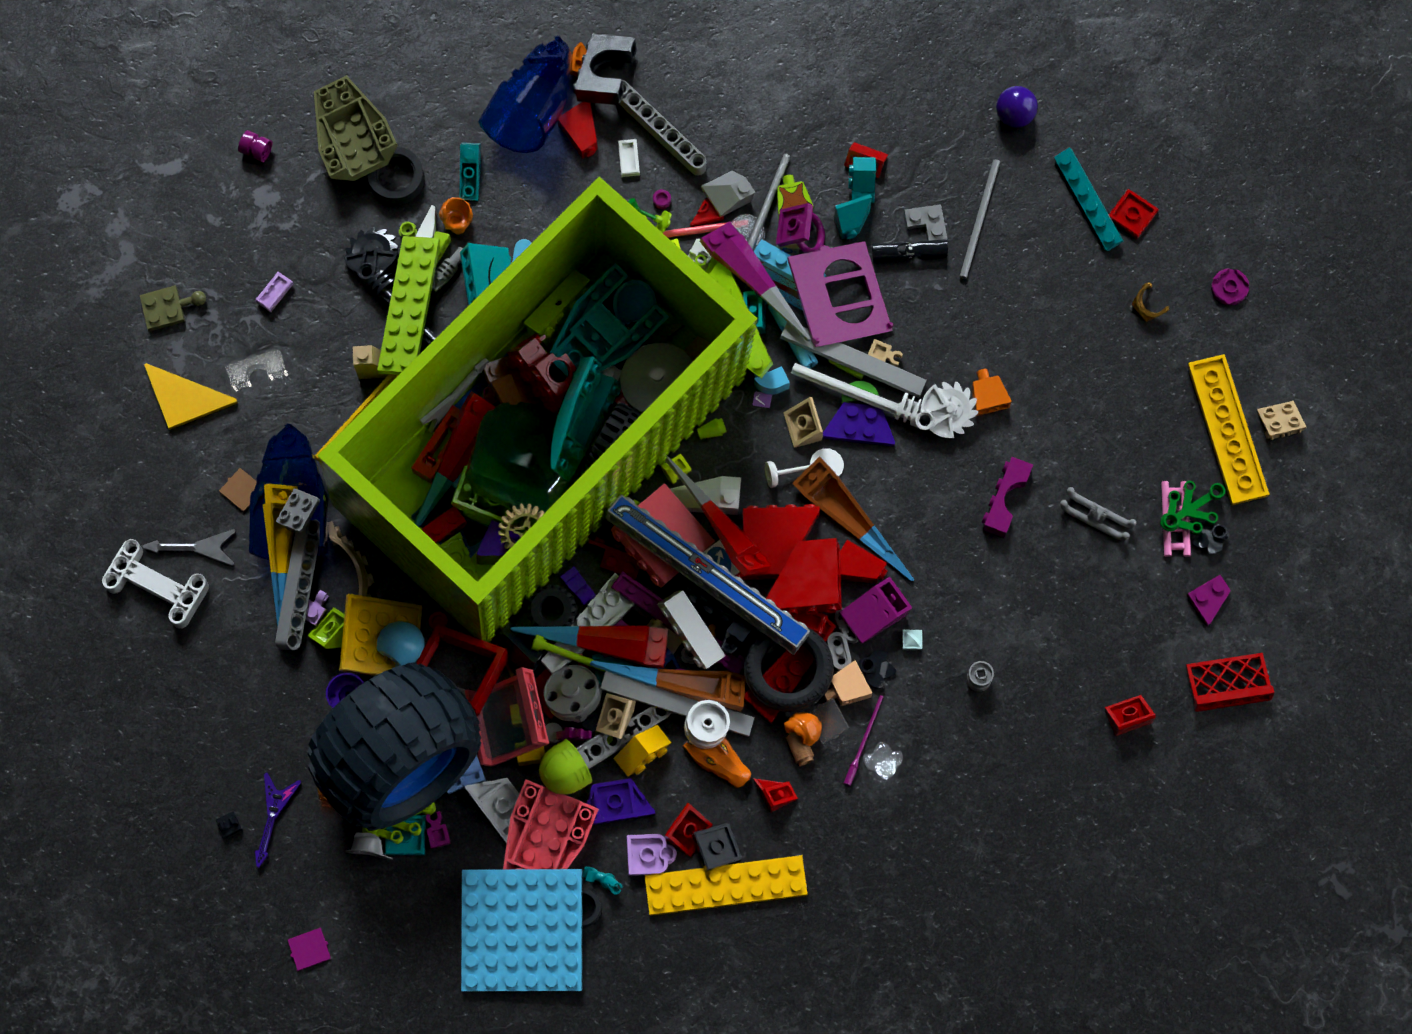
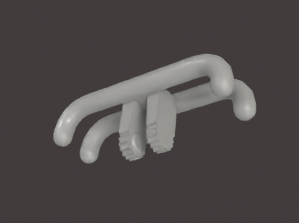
[1060,487,1137,541]

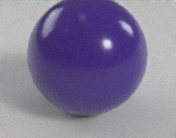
[996,86,1038,128]

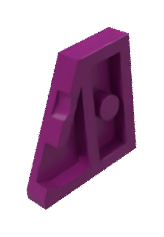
[1187,575,1231,626]

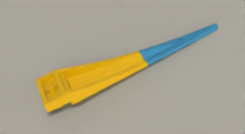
[263,484,298,626]

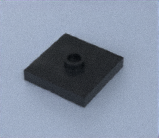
[692,822,742,871]

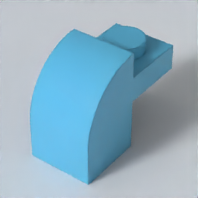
[754,366,790,395]

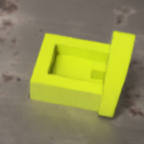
[661,454,691,484]

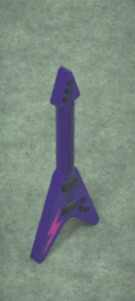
[255,773,302,868]

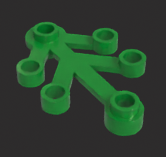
[1160,481,1225,535]

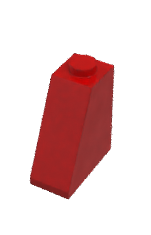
[557,102,598,159]
[840,539,888,584]

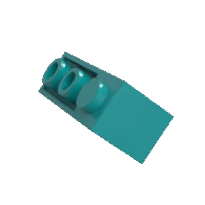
[459,143,481,201]

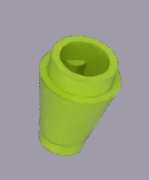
[697,418,727,439]

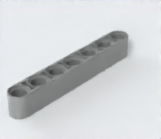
[620,80,706,175]
[275,519,322,650]

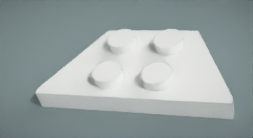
[465,778,519,844]

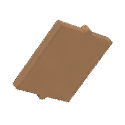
[219,468,264,512]

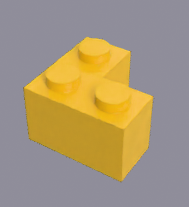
[613,725,672,776]

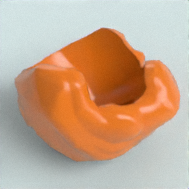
[439,197,473,235]
[784,712,822,746]

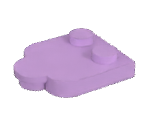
[626,834,677,876]

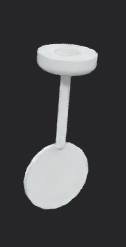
[765,448,844,488]

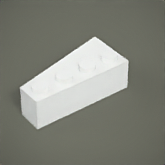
[657,590,726,669]

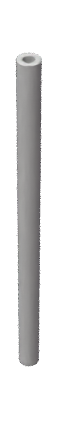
[748,154,790,250]
[960,159,1000,279]

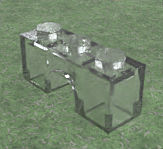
[225,349,288,392]

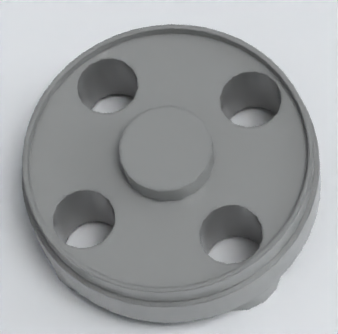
[544,665,603,723]

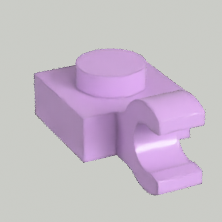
[305,590,329,626]

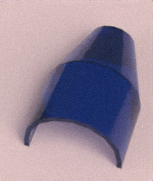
[478,36,572,153]
[249,423,328,562]

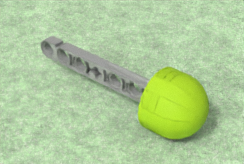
[539,706,674,794]

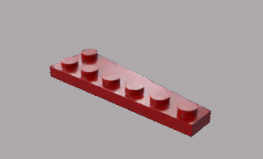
[744,618,836,723]

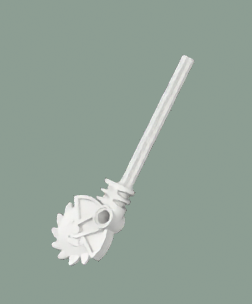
[791,363,978,438]

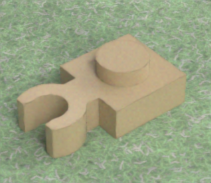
[868,339,903,367]

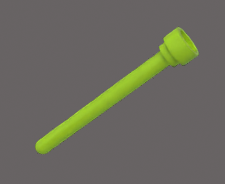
[531,634,606,672]

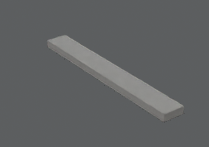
[780,322,926,398]
[600,671,755,737]

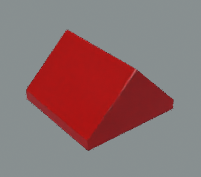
[1105,695,1156,736]
[665,803,713,857]

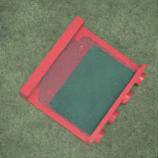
[465,667,549,767]

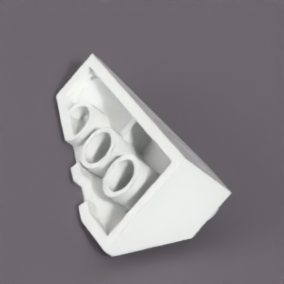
[670,476,741,515]

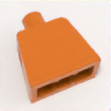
[972,369,1011,416]

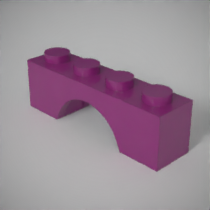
[982,457,1033,538]

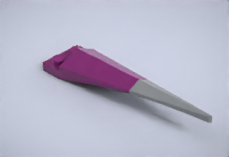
[699,221,810,342]

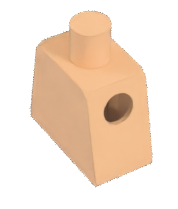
[824,660,872,706]

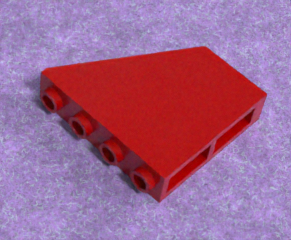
[743,504,820,580]
[766,538,842,617]

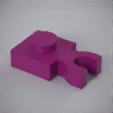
[556,727,592,743]
[426,811,451,849]

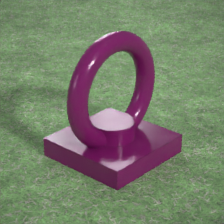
[776,203,825,253]

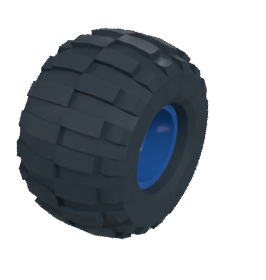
[307,663,482,830]

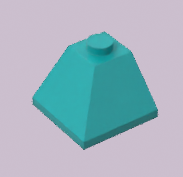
[834,194,872,239]

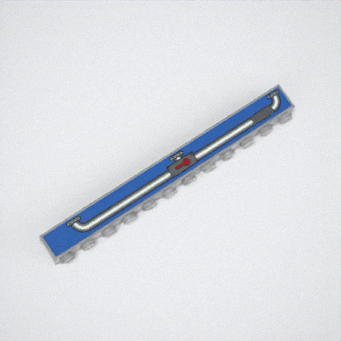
[606,494,810,655]

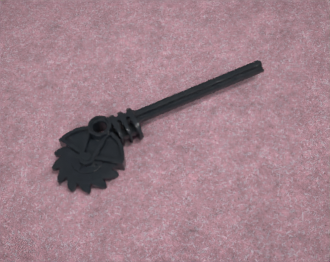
[343,227,437,344]

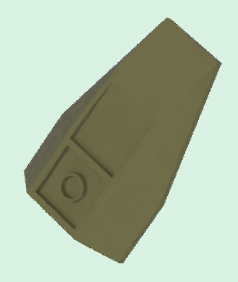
[314,75,398,181]

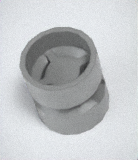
[967,661,994,692]

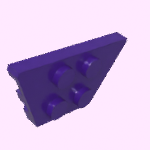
[822,402,895,447]
[586,778,655,825]

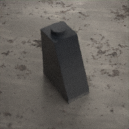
[497,623,548,673]

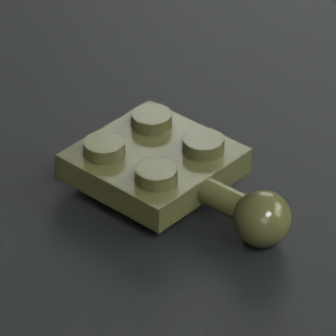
[140,285,206,332]

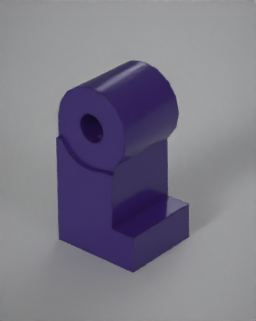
[561,567,596,606]

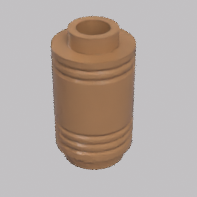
[786,731,814,766]

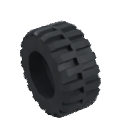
[585,403,642,468]

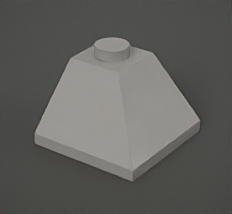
[701,171,755,217]

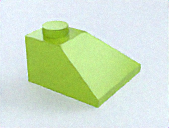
[308,607,345,649]

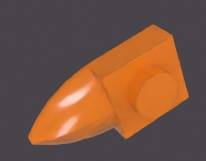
[569,42,587,77]

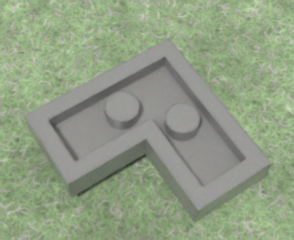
[904,204,947,240]

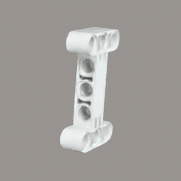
[102,539,209,628]

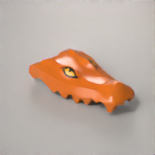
[682,723,751,788]

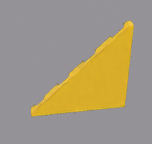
[144,363,238,430]

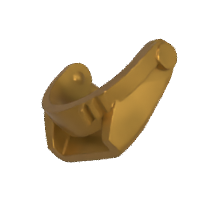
[1132,282,1170,322]

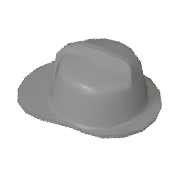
[346,833,393,860]

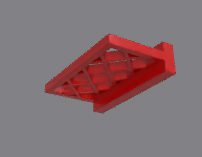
[1186,653,1275,712]

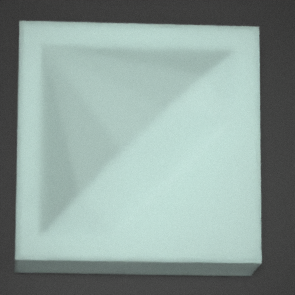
[902,630,922,650]

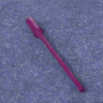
[843,695,883,786]

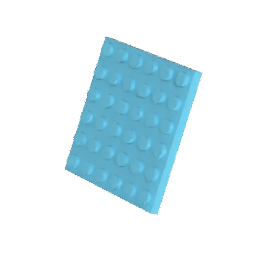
[461,869,582,991]

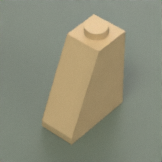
[353,345,389,380]

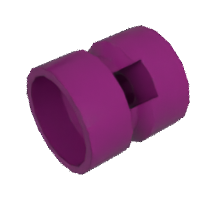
[238,130,273,162]

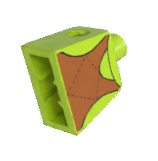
[777,175,814,220]

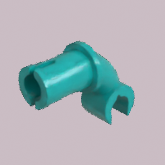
[582,866,622,894]

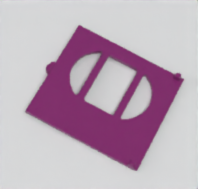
[787,241,893,347]

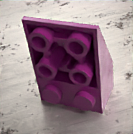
[839,577,912,644]

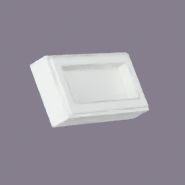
[618,139,640,177]

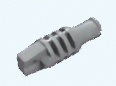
[432,247,463,293]

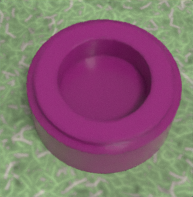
[653,189,671,209]

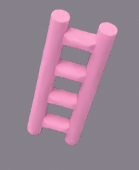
[1161,481,1191,557]

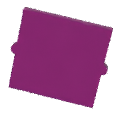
[288,928,331,971]

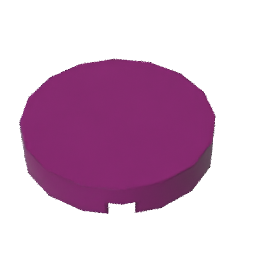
[1211,268,1249,305]

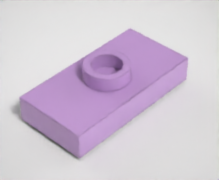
[255,272,293,312]

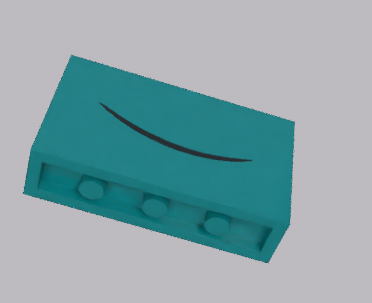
[460,243,511,305]

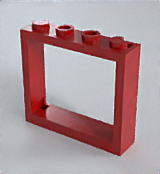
[416,624,509,716]

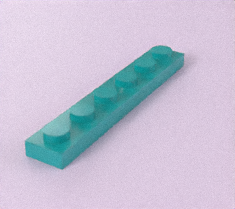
[1054,147,1124,251]

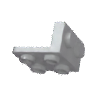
[276,488,320,533]

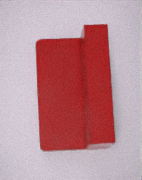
[844,142,888,178]

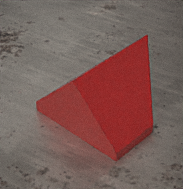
[753,778,798,812]

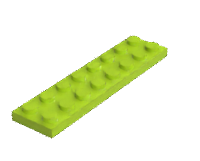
[377,236,441,375]

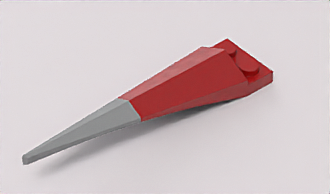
[665,456,771,576]

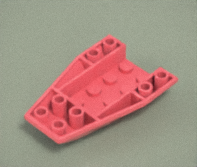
[503,779,599,869]

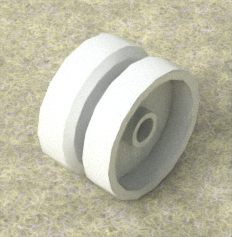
[684,700,730,749]

